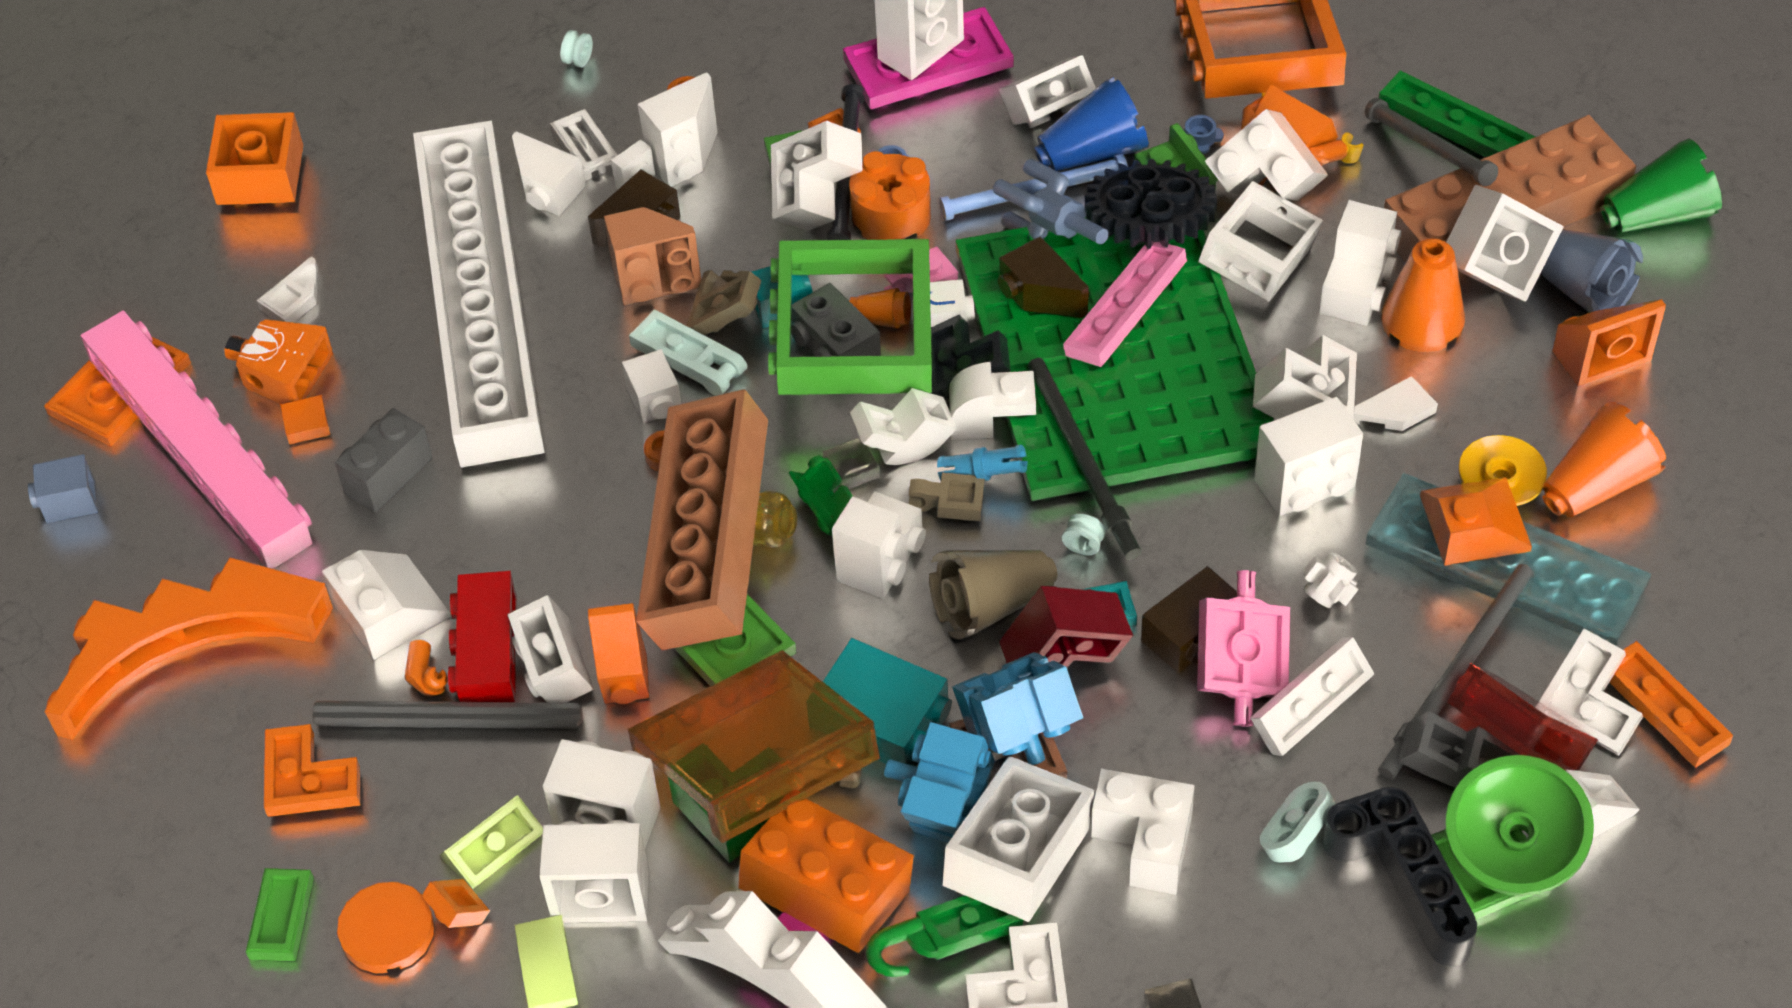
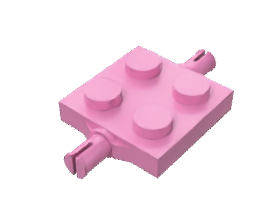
[1197,570,1290,727]

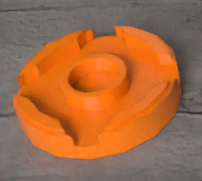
[337,882,434,974]

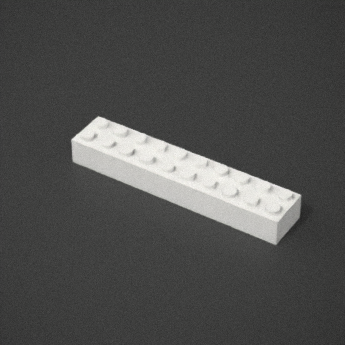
[413,120,545,467]

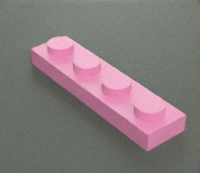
[1063,242,1187,367]

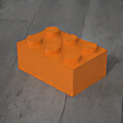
[738,792,914,953]

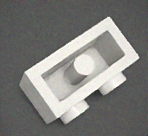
[999,55,1096,128]
[508,595,594,703]

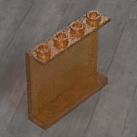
[627,650,880,843]

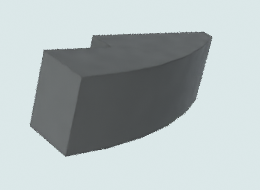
[1398,711,1533,788]

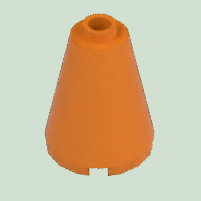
[1381,239,1465,352]
[1542,402,1666,517]

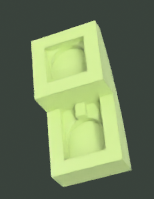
[515,915,578,1008]

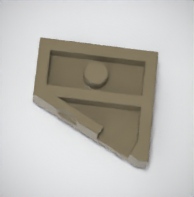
[686,270,761,336]

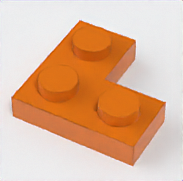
[264,724,360,817]

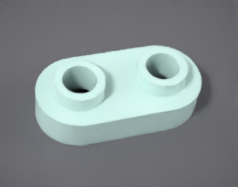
[1260,781,1335,863]

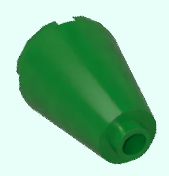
[1600,138,1723,233]

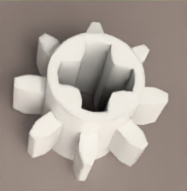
[1303,552,1359,608]

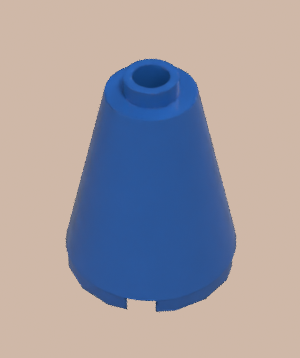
[1034,77,1149,172]

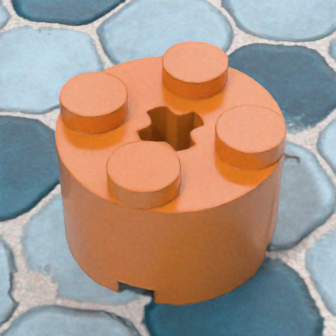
[849,151,931,240]

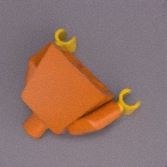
[1241,85,1364,186]

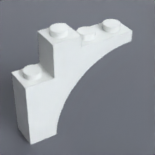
[658,891,887,1008]

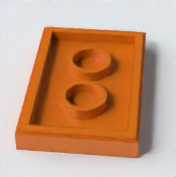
[44,337,191,447]

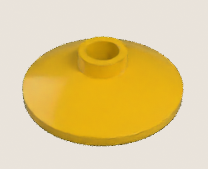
[1458,435,1547,506]

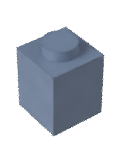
[28,454,98,523]

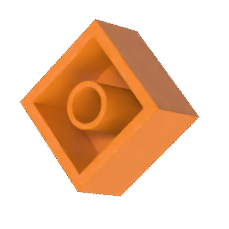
[206,112,303,205]

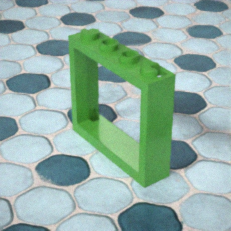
[768,239,932,395]

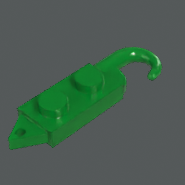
[865,895,1024,978]

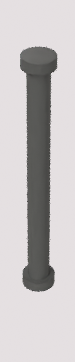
[1365,98,1498,186]

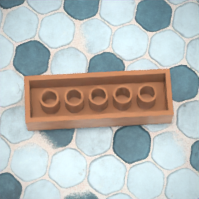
[1384,115,1636,272]
[636,389,768,650]

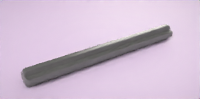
[312,701,583,729]

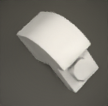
[949,362,1036,440]
[850,388,957,465]

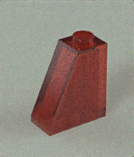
[1447,663,1599,771]

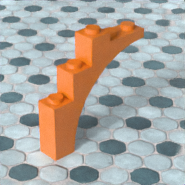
[45,557,333,740]

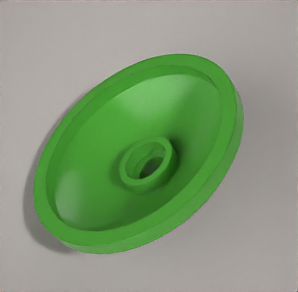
[1446,755,1594,896]

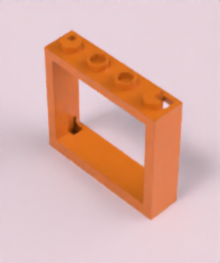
[1173,0,1346,99]

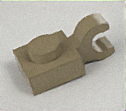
[909,472,985,521]

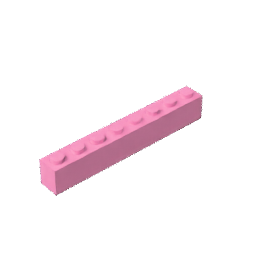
[80,310,313,569]

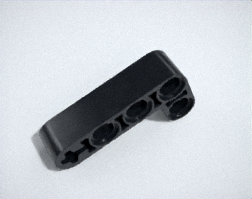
[1323,787,1478,967]

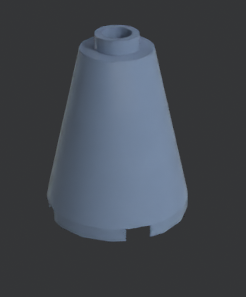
[1540,229,1643,313]

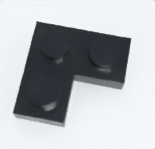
[931,314,1011,400]

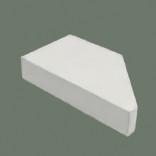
[256,256,318,323]
[1353,376,1438,431]

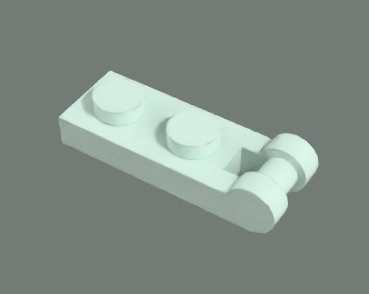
[629,309,747,396]

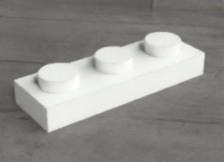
[1250,637,1374,756]

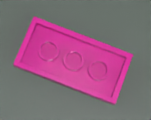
[843,7,1014,110]

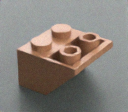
[604,207,701,306]

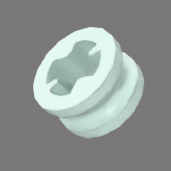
[560,30,593,67]
[1062,514,1106,556]

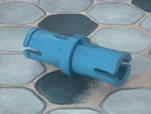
[937,445,1028,481]

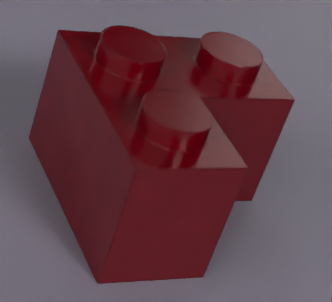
[999,586,1133,668]

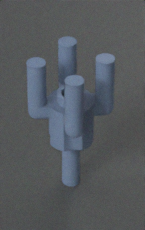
[993,159,1108,244]

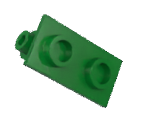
[788,455,854,537]

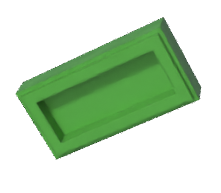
[246,868,314,962]

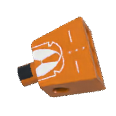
[225,319,334,404]

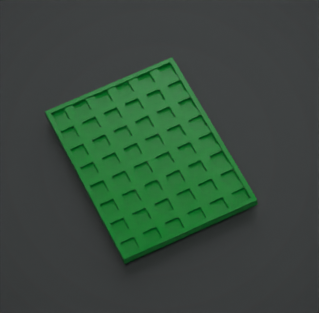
[955,216,1274,501]

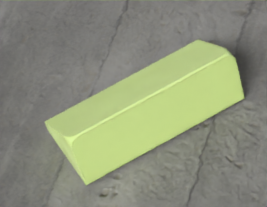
[439,795,543,889]

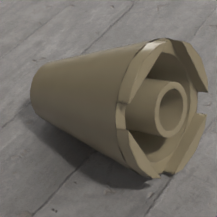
[929,550,1058,640]

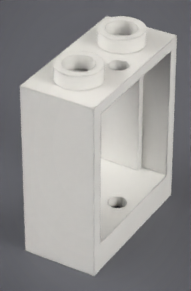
[1198,181,1323,302]

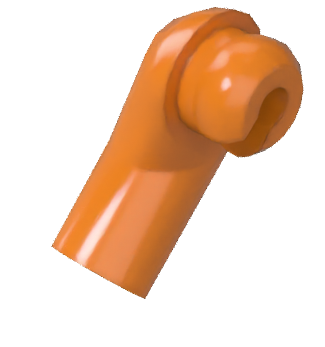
[404,640,448,697]

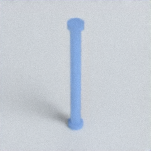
[939,154,1128,221]

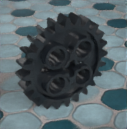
[1084,159,1217,249]

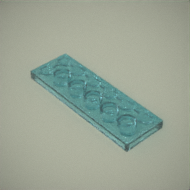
[1366,472,1651,646]

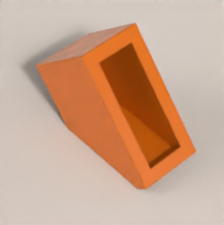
[588,603,649,704]

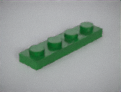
[1378,70,1536,157]

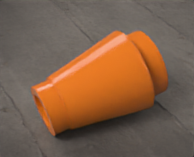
[849,288,911,329]

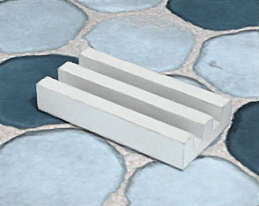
[550,109,618,181]

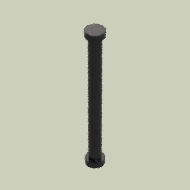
[827,84,865,240]

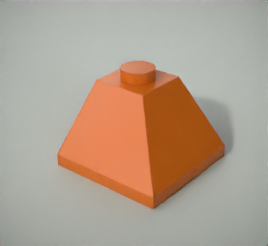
[1552,299,1666,386]
[1420,477,1532,566]

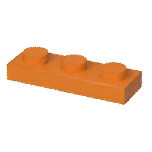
[1609,641,1733,768]

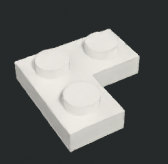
[1536,629,1643,756]
[965,923,1068,1008]

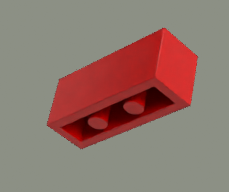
[448,570,517,703]

